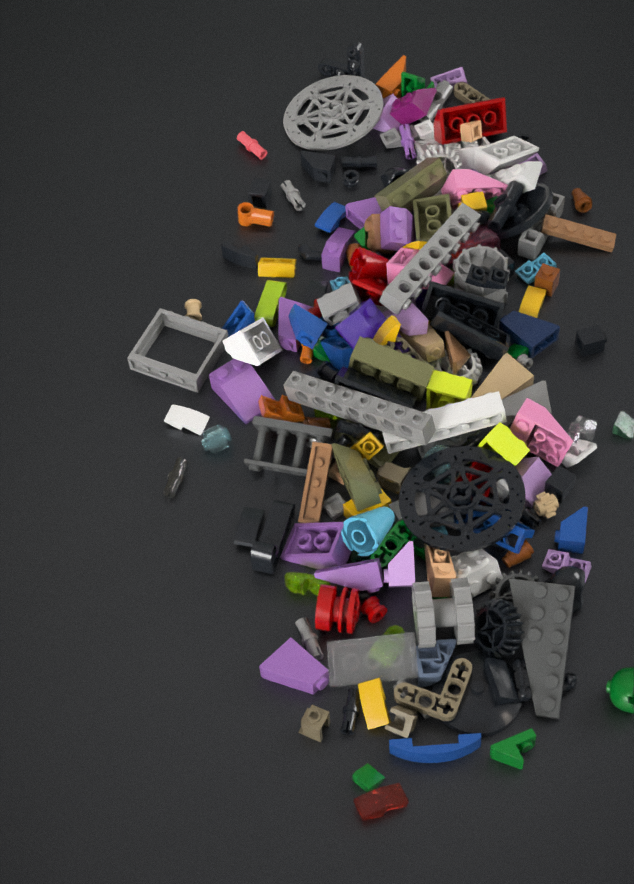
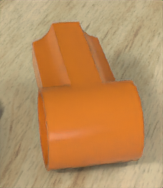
[238,202,274,226]

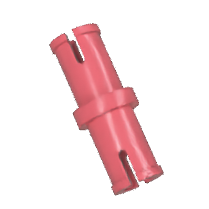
[237,131,268,160]

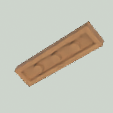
[541,214,616,253]
[298,442,333,523]

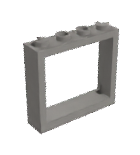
[127,308,228,393]

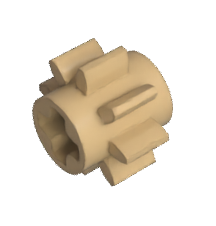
[533,491,559,519]

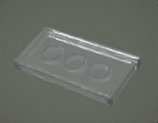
[327,632,418,687]

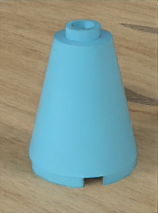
[341,506,395,556]

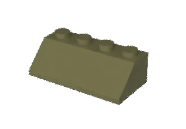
[374,157,447,213]
[348,336,434,403]

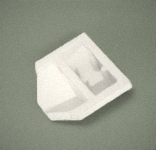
[561,435,597,468]

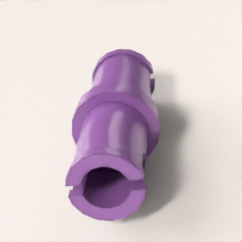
[399,124,417,160]

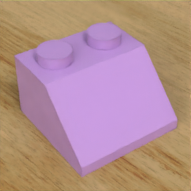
[384,541,415,588]

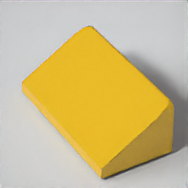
[258,258,297,278]

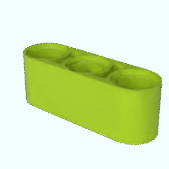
[254,280,287,328]

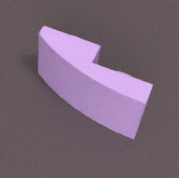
[542,549,592,583]

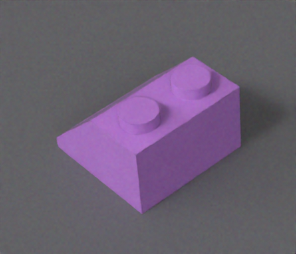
[380,206,416,251]

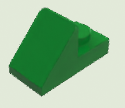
[490,728,536,769]

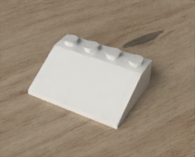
[414,137,490,171]

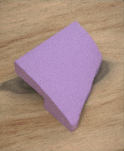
[383,303,428,336]

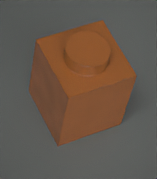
[534,263,560,297]

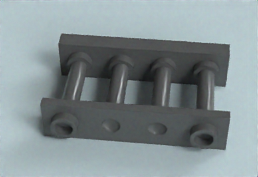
[244,416,335,477]

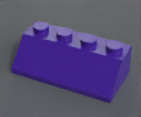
[335,299,415,359]

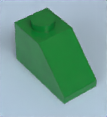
[401,72,425,98]

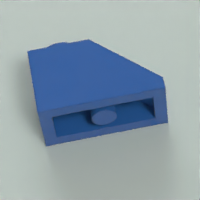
[288,304,328,349]
[321,335,353,370]
[554,507,588,554]

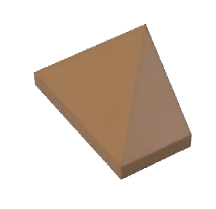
[444,331,471,374]

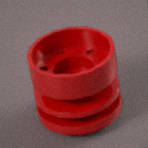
[315,584,360,634]

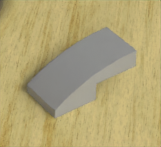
[380,125,420,148]

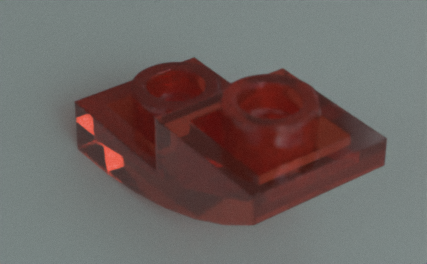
[353,783,409,820]

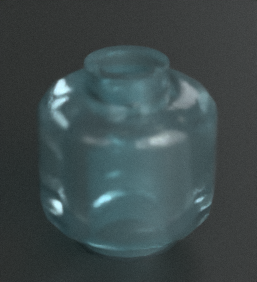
[201,424,232,454]

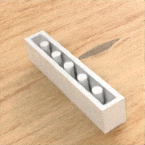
[382,391,507,454]

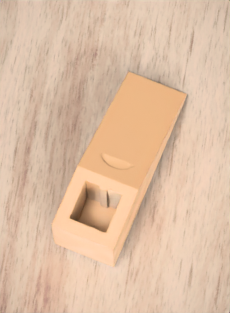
[424,543,457,597]

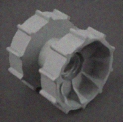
[452,244,510,303]
[412,577,475,648]

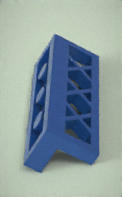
[453,504,535,554]

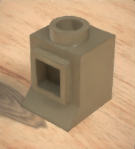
[377,462,411,494]
[385,704,418,738]
[298,705,331,742]

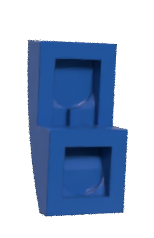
[315,202,346,233]

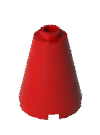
[349,247,390,283]

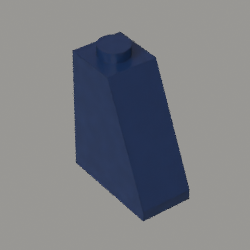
[499,311,560,359]

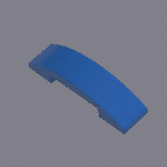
[389,733,481,763]

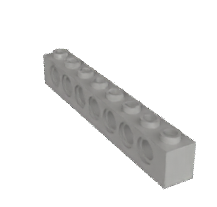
[379,203,481,315]
[283,371,436,446]

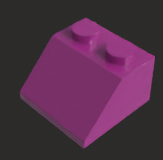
[390,88,437,127]

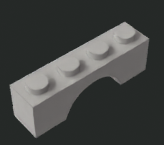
[517,192,565,261]

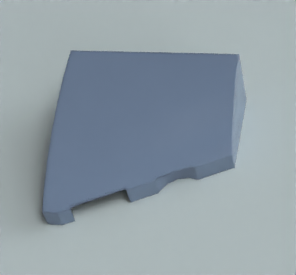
[413,639,456,687]

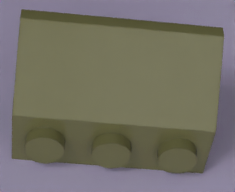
[331,443,382,511]

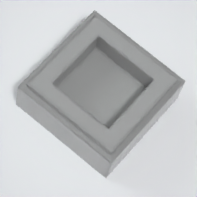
[323,493,346,520]

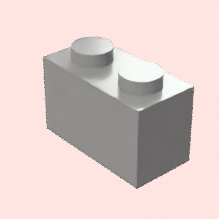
[317,282,362,326]

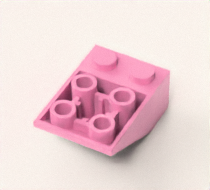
[441,169,508,209]
[386,247,454,290]
[510,398,573,467]

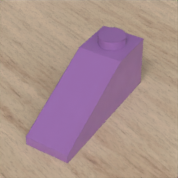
[321,227,356,272]
[314,558,385,593]

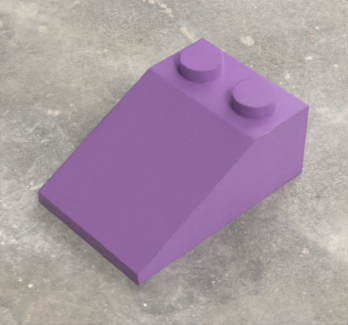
[209,359,275,424]
[280,522,351,569]

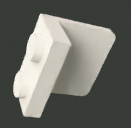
[451,549,503,598]

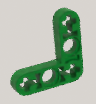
[369,520,426,571]

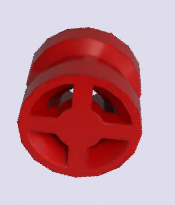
[360,596,388,623]

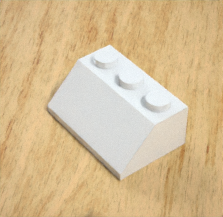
[474,136,539,175]
[485,161,543,193]
[222,318,282,366]

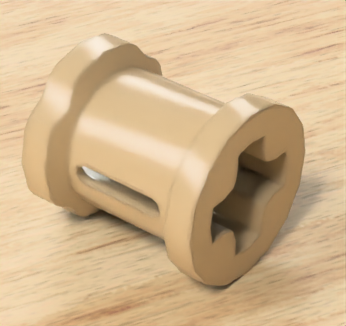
[185,299,202,321]

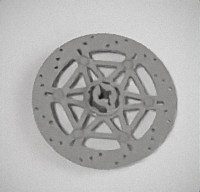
[283,75,384,151]

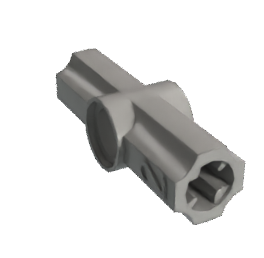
[419,80,453,122]

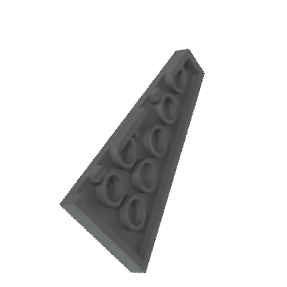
[509,579,575,719]

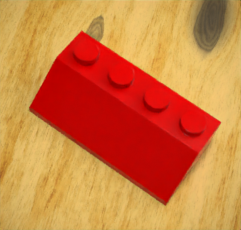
[433,97,507,145]

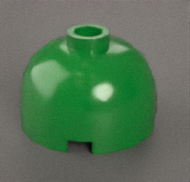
[606,667,634,714]

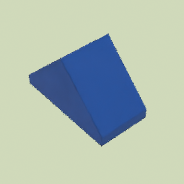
[221,300,255,337]

